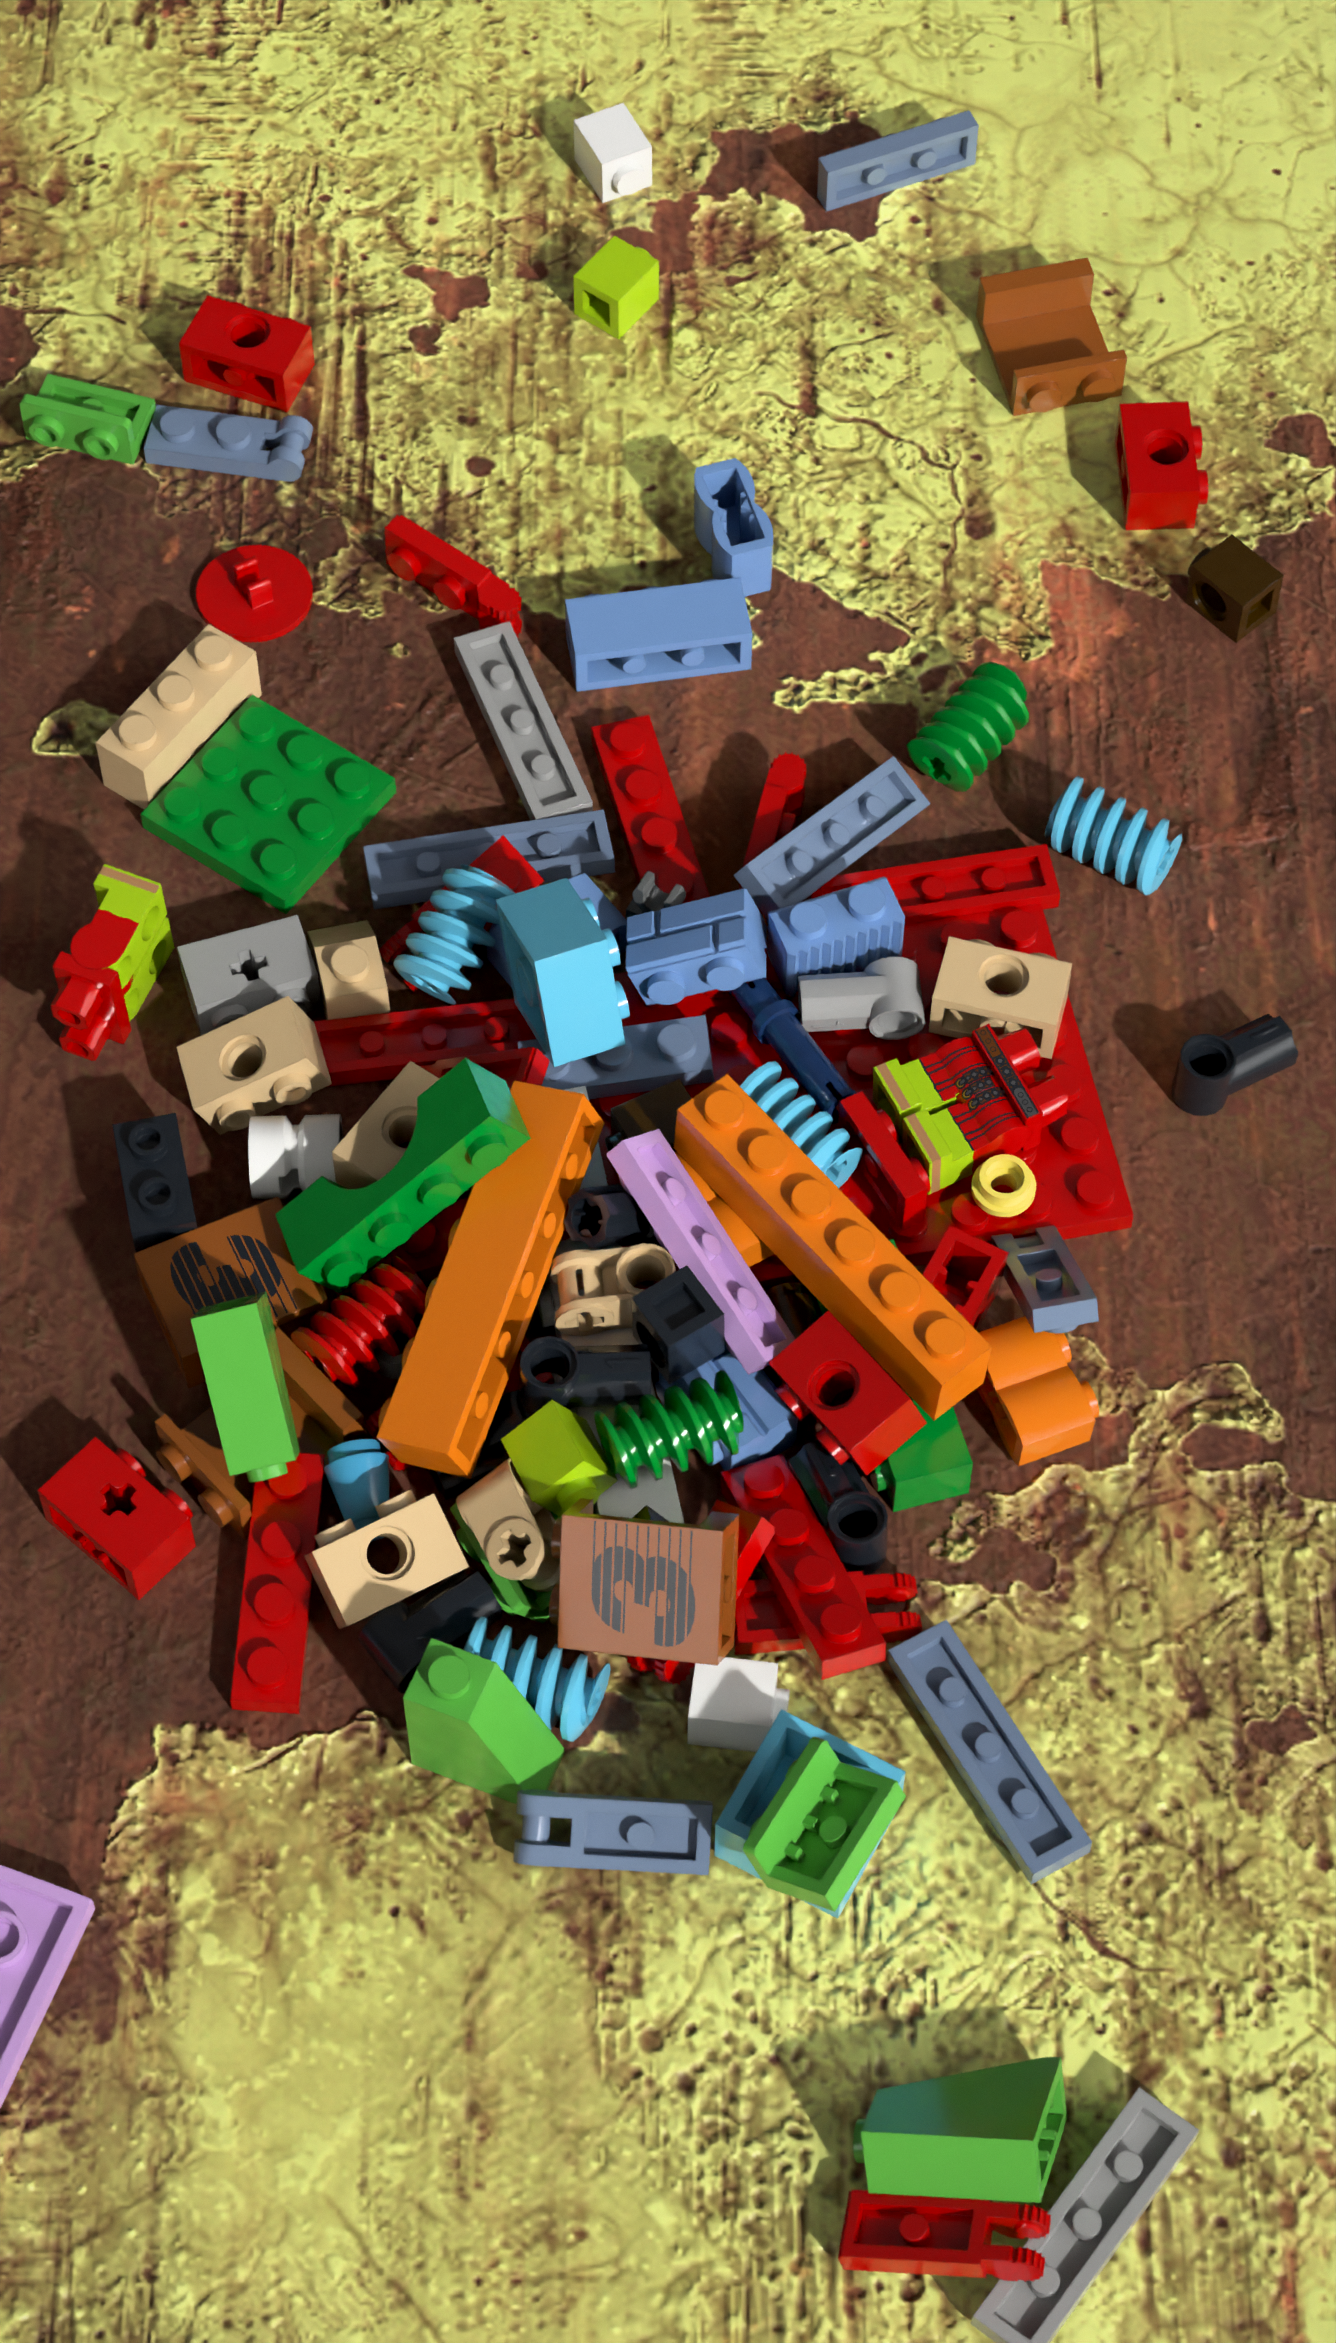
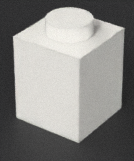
[574,103,652,203]
[688,1657,790,1752]

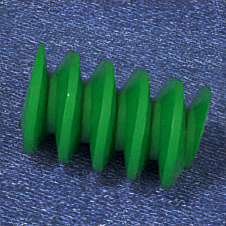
[906,662,1029,792]
[594,1370,744,1489]

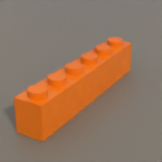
[674,1074,992,1421]
[377,1081,604,1479]

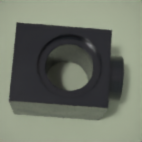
[631,1265,725,1384]

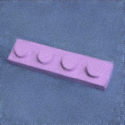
[606,1129,795,1375]

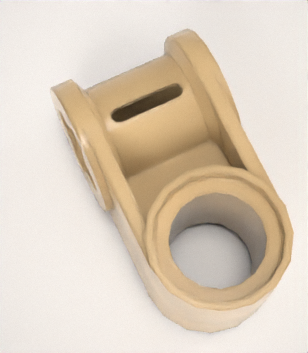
[549,1243,676,1336]
[456,1458,560,1592]

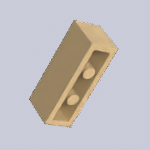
[96,624,262,810]

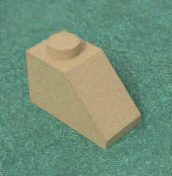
[307,920,390,1020]

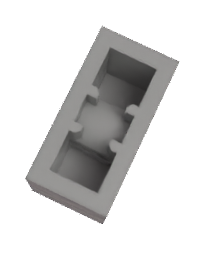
[177,915,322,1035]

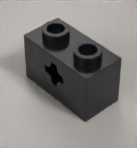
[112,1113,197,1252]

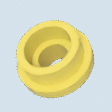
[971,1154,1036,1217]

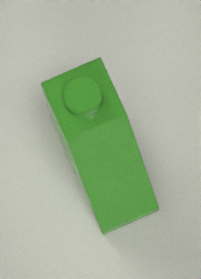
[190,1291,300,1482]
[403,1638,564,1804]
[853,2057,1067,2203]

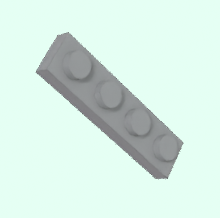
[454,621,593,821]
[971,2088,1199,2343]

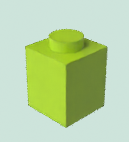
[573,235,659,340]
[501,1400,618,1517]

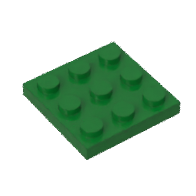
[141,694,396,914]

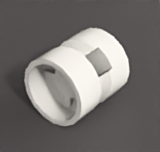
[248,1114,343,1199]

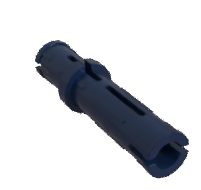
[727,978,856,1124]

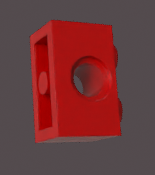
[179,295,315,413]
[1114,401,1208,531]
[769,1310,927,1476]

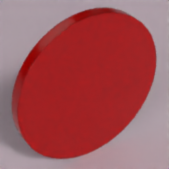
[196,545,313,642]

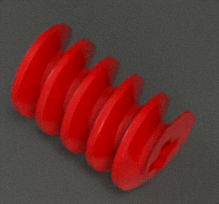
[291,1255,428,1389]

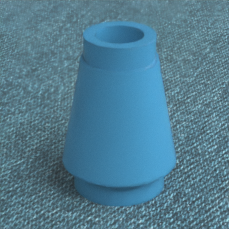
[324,1439,390,1541]

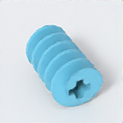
[1045,776,1182,895]
[393,864,515,1005]
[740,1061,863,1188]
[464,1616,611,1742]

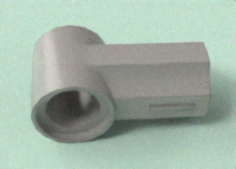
[798,957,925,1040]

